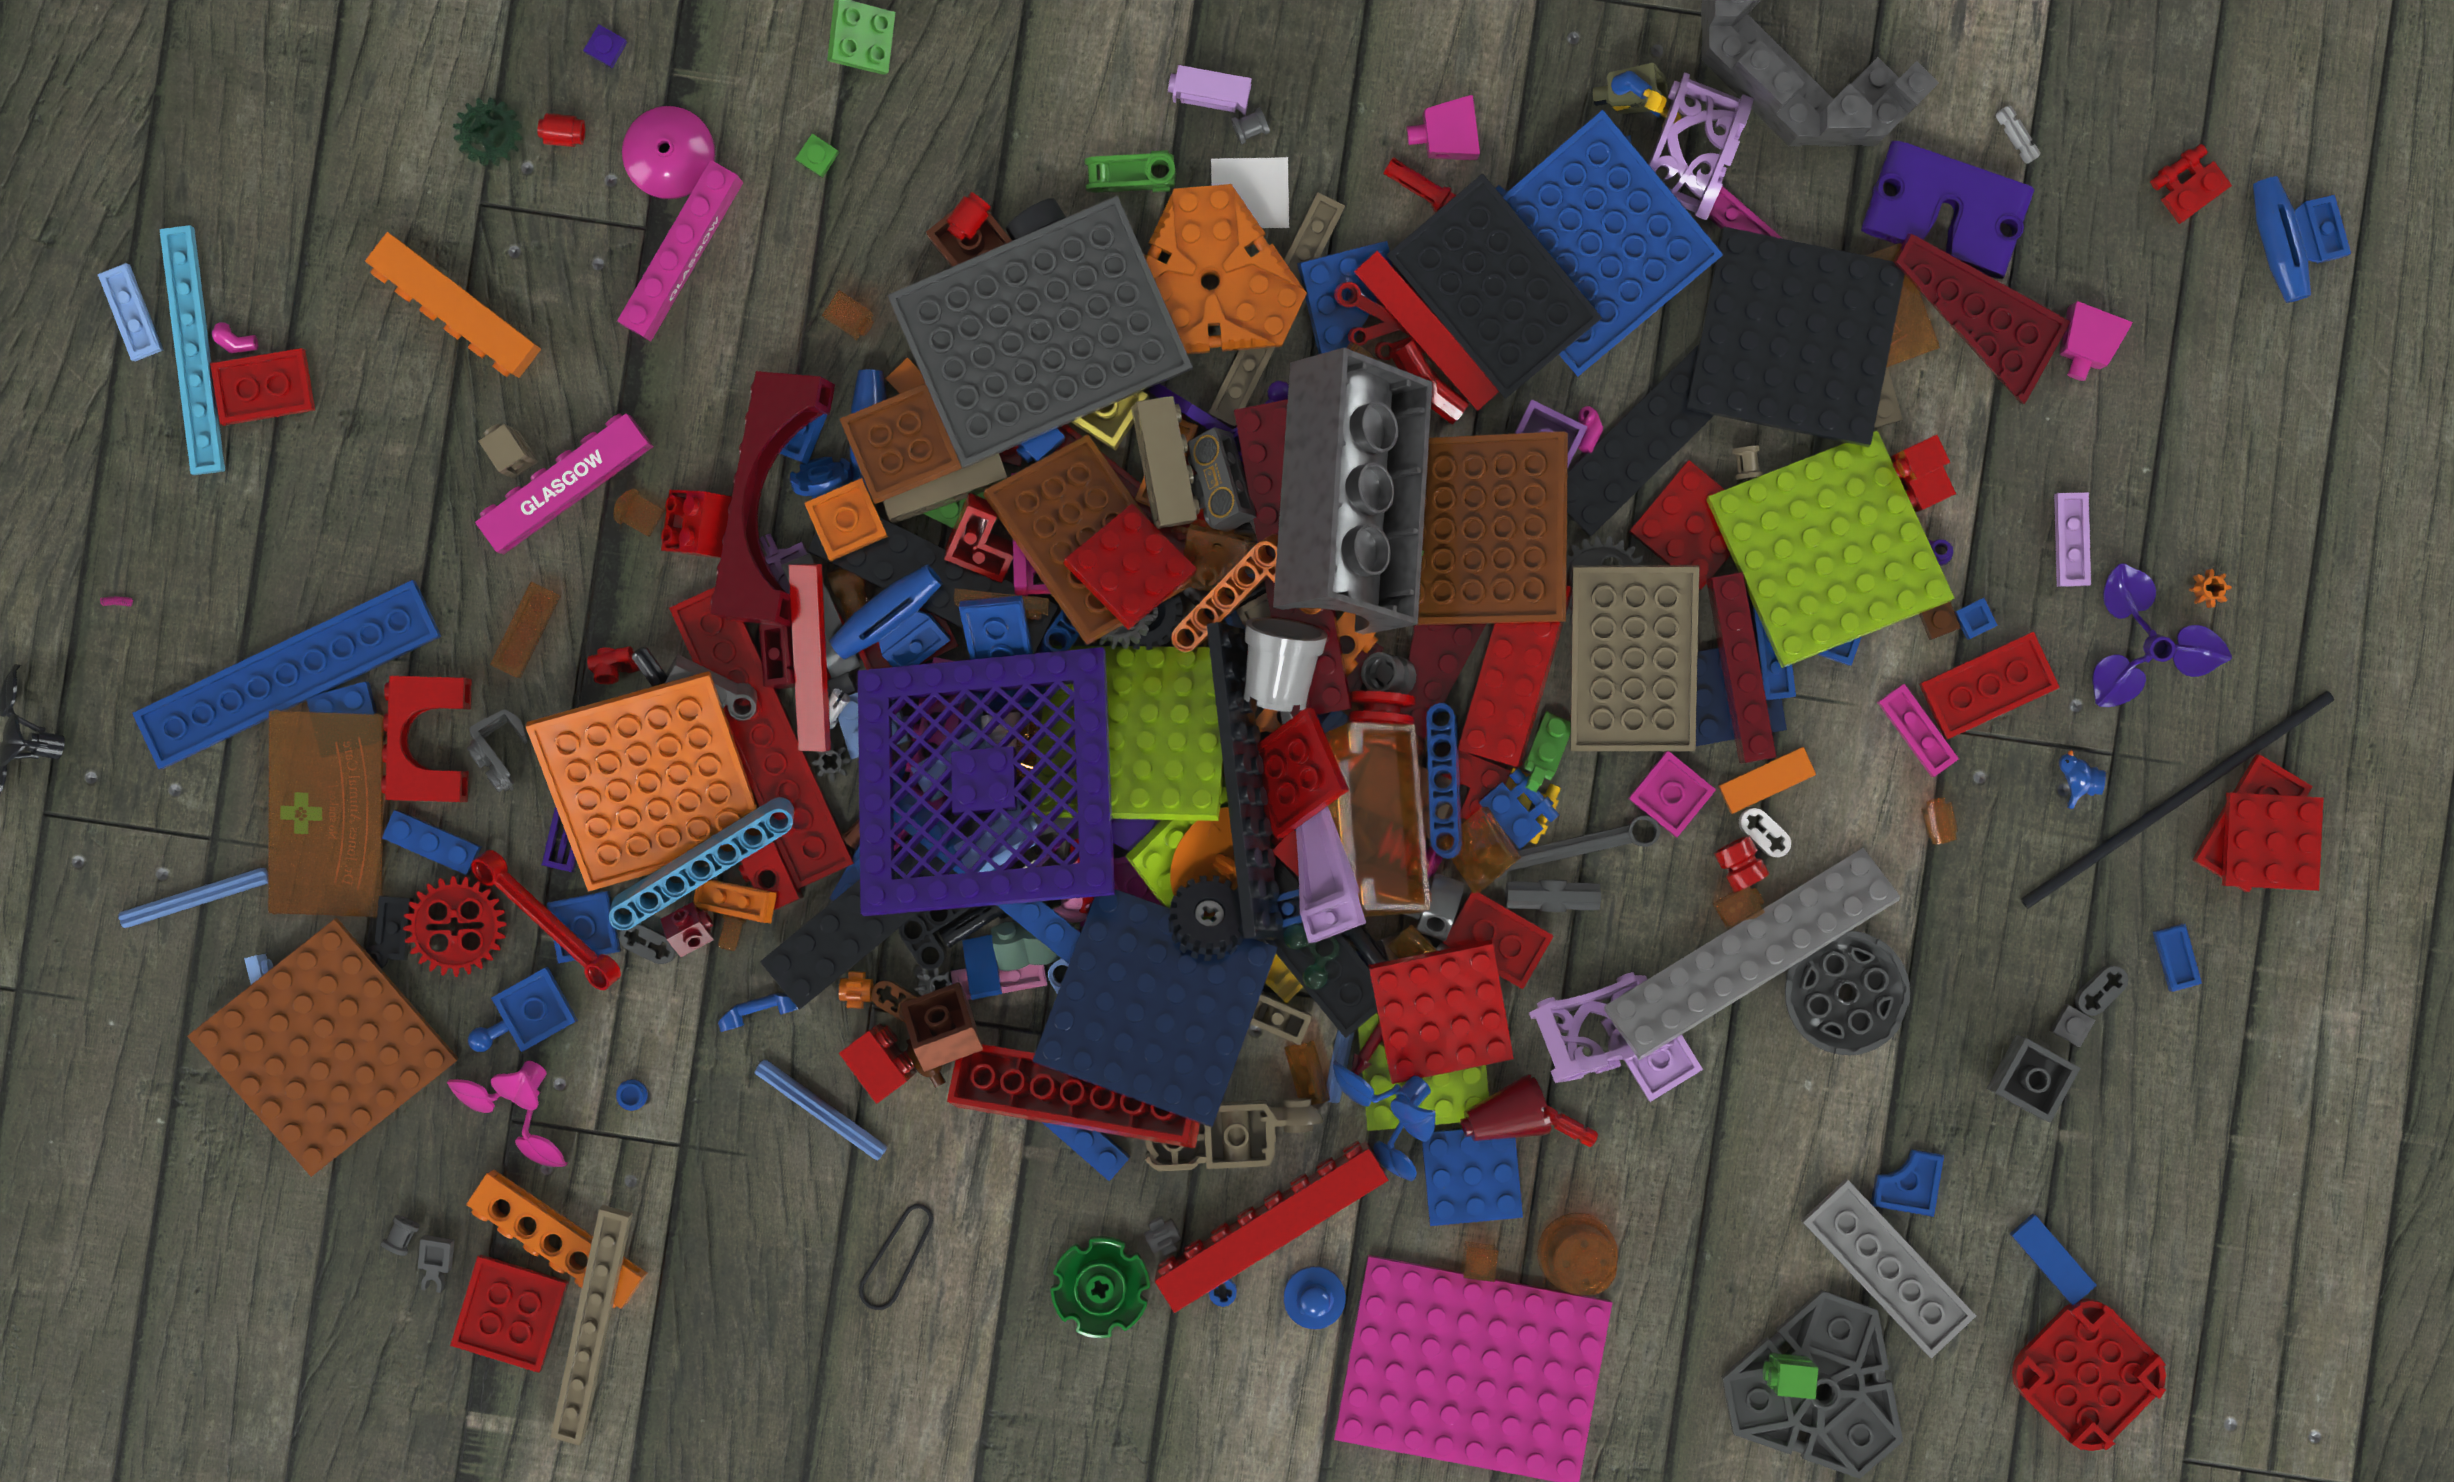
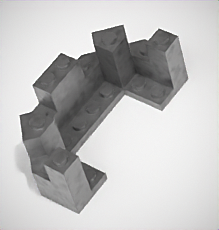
[1701,0,1939,146]

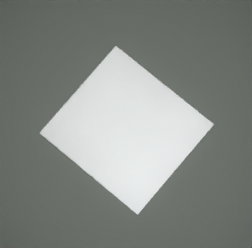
[1211,157,1289,228]

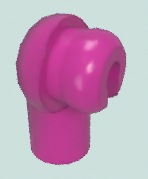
[212,322,259,353]
[1578,406,1603,454]

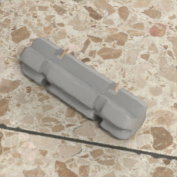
[1996,105,2040,164]

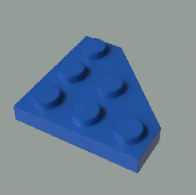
[1297,241,1394,354]

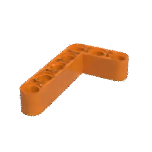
[1171,534,1323,652]

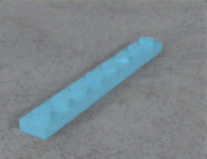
[159,225,225,475]

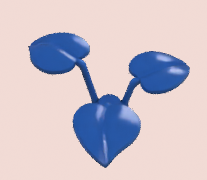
[1333,1060,1435,1181]

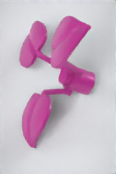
[447,1061,568,1167]

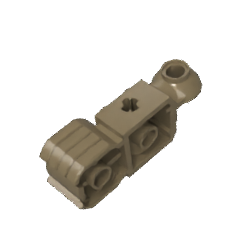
[1145,1098,1324,1171]

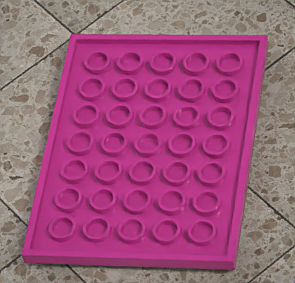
[1334,1255,1612,1482]

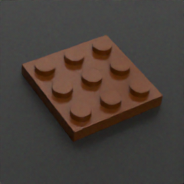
[840,383,962,504]

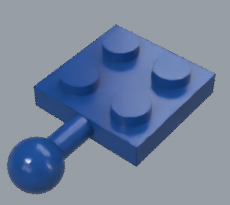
[468,967,578,1052]

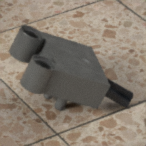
[632,647,757,720]

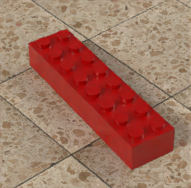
[947,1044,1200,1148]
[1155,1141,1389,1313]

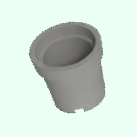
[1244,617,1328,712]

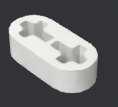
[1739,808,1791,857]

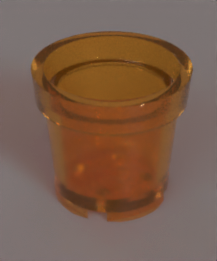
[1537,1213,1618,1295]

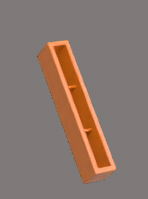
[365,232,541,378]

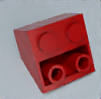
[661,490,732,558]

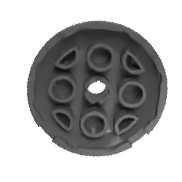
[1785,931,1910,1055]

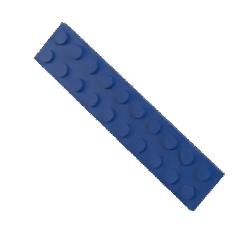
[132,580,442,769]

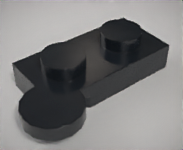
[365,896,413,968]

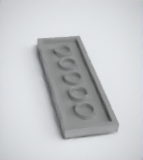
[1801,1179,1976,1359]

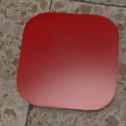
[2012,1298,2166,1451]

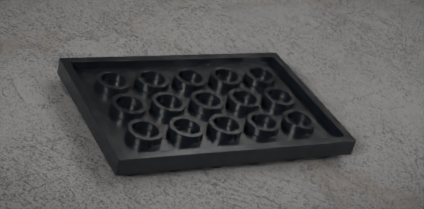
[1387,173,1602,399]

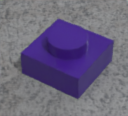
[583,24,628,68]

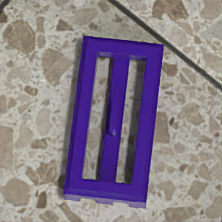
[541,806,576,872]

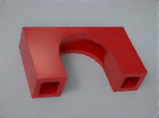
[381,676,472,802]

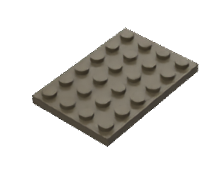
[1570,565,1699,751]

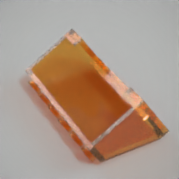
[1325,722,1431,917]

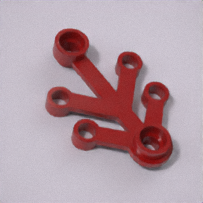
[1334,282,1425,360]

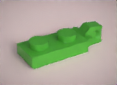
[1524,711,1571,793]

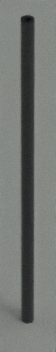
[2021,691,2334,909]

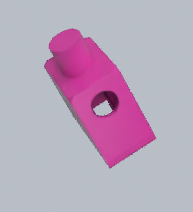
[1406,95,1480,160]
[2059,301,2133,381]

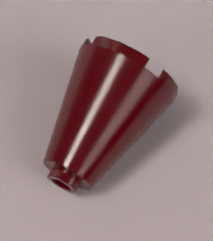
[1460,1074,1551,1141]

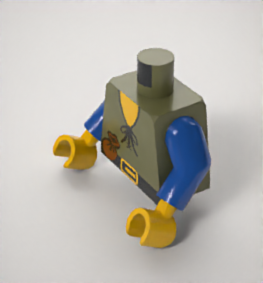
[1593,63,1681,127]

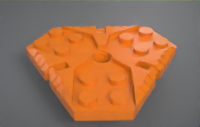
[1143,184,1307,354]

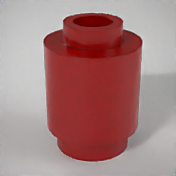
[537,113,585,147]
[946,192,991,241]

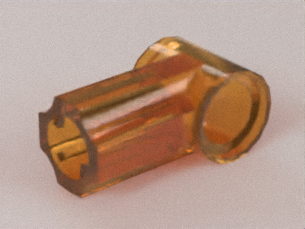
[827,568,869,620]

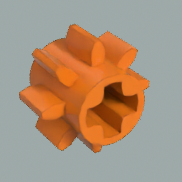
[2189,569,2232,608]
[839,971,874,1009]

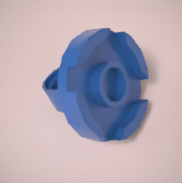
[790,457,853,499]

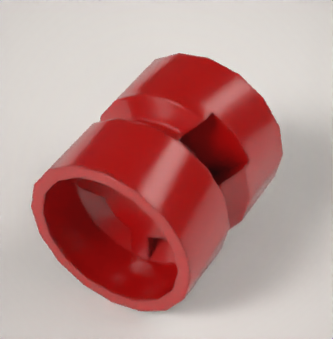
[1713,835,1770,892]

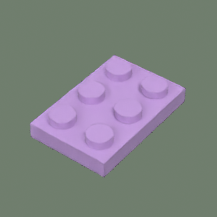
[1600,1017,1703,1102]

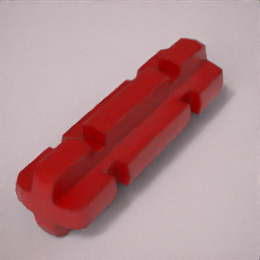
[1543,1106,1598,1147]

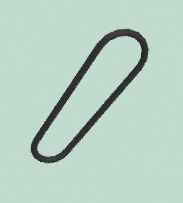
[859,1204,933,1310]

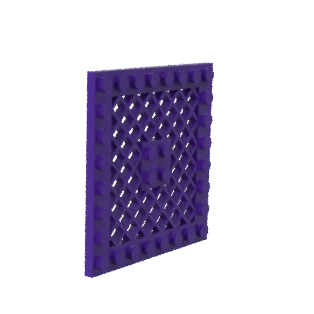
[858,647,1115,916]

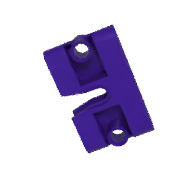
[1861,141,2035,279]

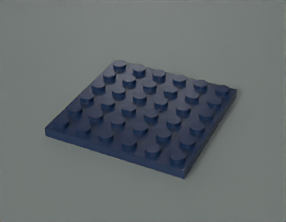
[1032,889,1278,1128]

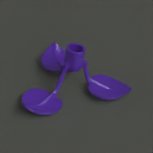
[2092,563,2232,707]

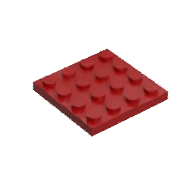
[1368,940,1514,1084]

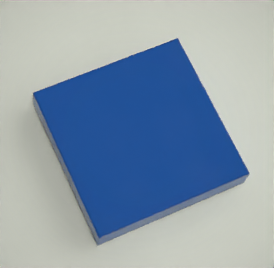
[547,891,621,963]

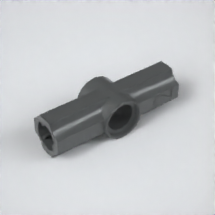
[1505,880,1601,912]

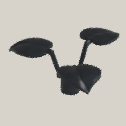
[0,664,65,794]

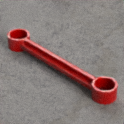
[471,850,621,990]

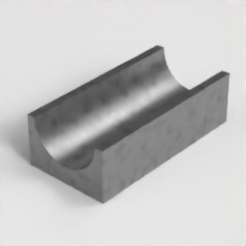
[1273,348,1432,634]

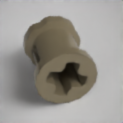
[1732,445,1763,480]

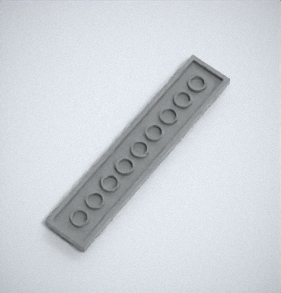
[1604,848,1900,1060]

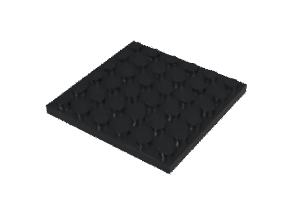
[1686,227,1905,447]

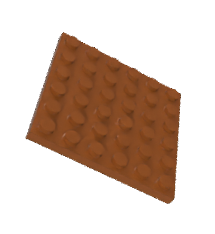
[1418,431,1568,625]
[187,917,459,1177]

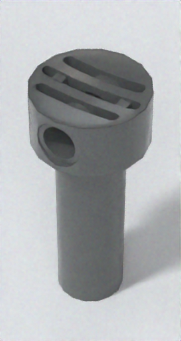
[1347,857,1465,941]

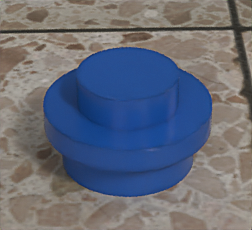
[616,1079,648,1111]

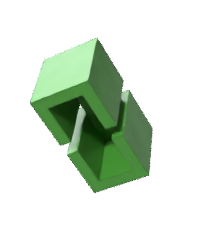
[1763,1353,1818,1399]

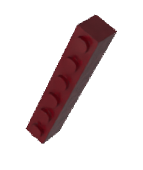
[1706,572,1776,763]

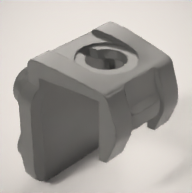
[467,709,528,793]

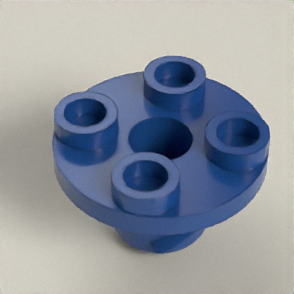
[1284,1266,1346,1329]

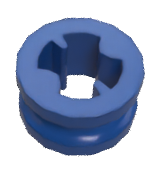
[1209,1279,1237,1307]

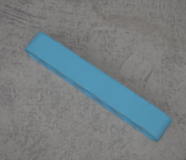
[609,797,794,930]

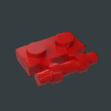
[2150,144,2232,224]

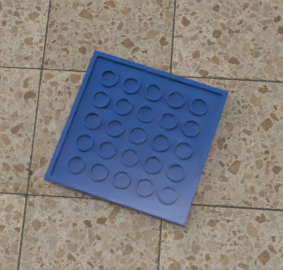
[1502,110,1724,377]

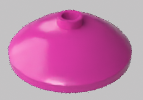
[622,106,715,199]

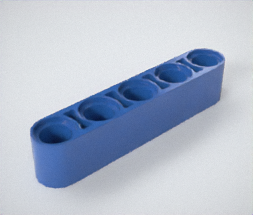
[1426,703,1462,859]

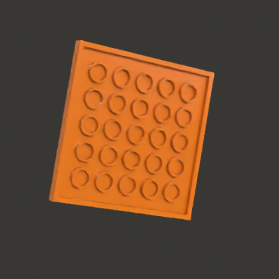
[526,671,761,892]

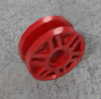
[1348,691,1416,727]

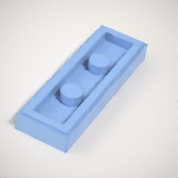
[98,263,163,361]

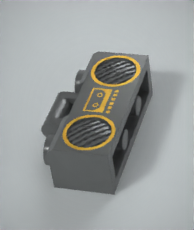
[1187,427,1257,532]

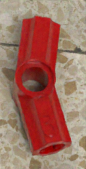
[1389,339,1469,425]

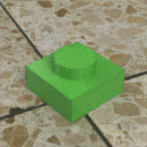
[795,134,839,178]

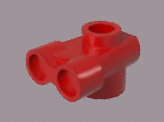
[587,646,641,685]

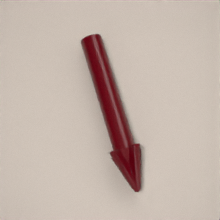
[1351,1022,1383,1075]

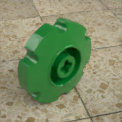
[1051,1236,1150,1338]

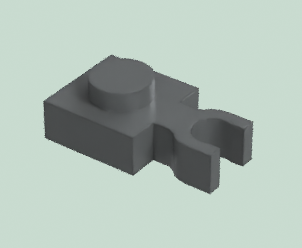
[418,1235,455,1293]

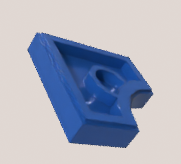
[1871,1149,1944,1217]

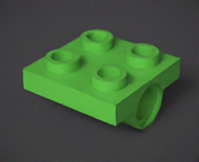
[827,0,896,75]

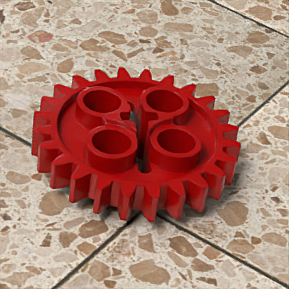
[403,876,507,977]

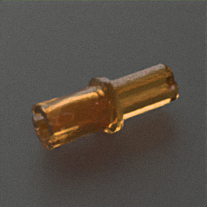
[718,914,747,951]

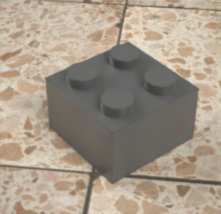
[1986,1035,2081,1123]

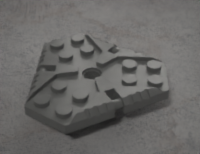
[1721,1289,1903,1479]

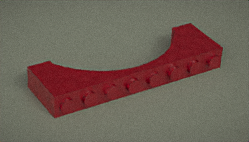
[710,371,835,627]

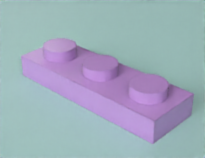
[2054,493,2091,587]

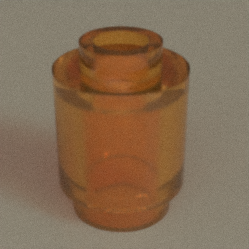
[1921,797,1958,845]

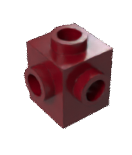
[660,902,714,957]

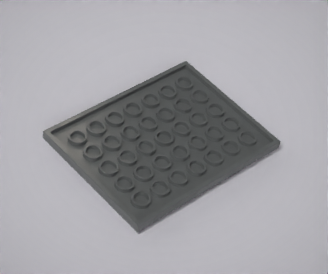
[887,196,1193,469]

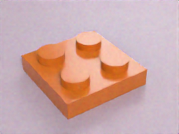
[804,478,888,562]

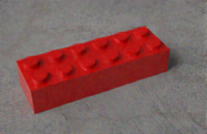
[1457,586,1572,768]

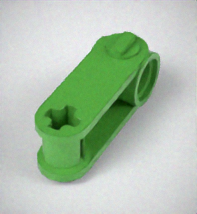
[1084,150,1177,193]

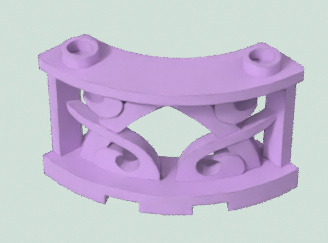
[1648,72,1754,220]
[1529,972,1675,1083]

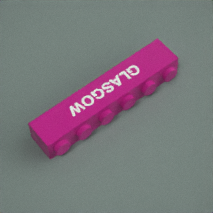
[617,160,743,342]
[475,413,654,555]

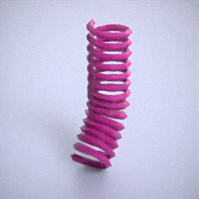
[100,596,133,607]

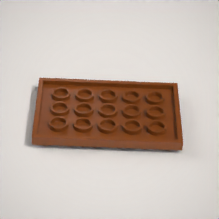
[983,435,1192,645]

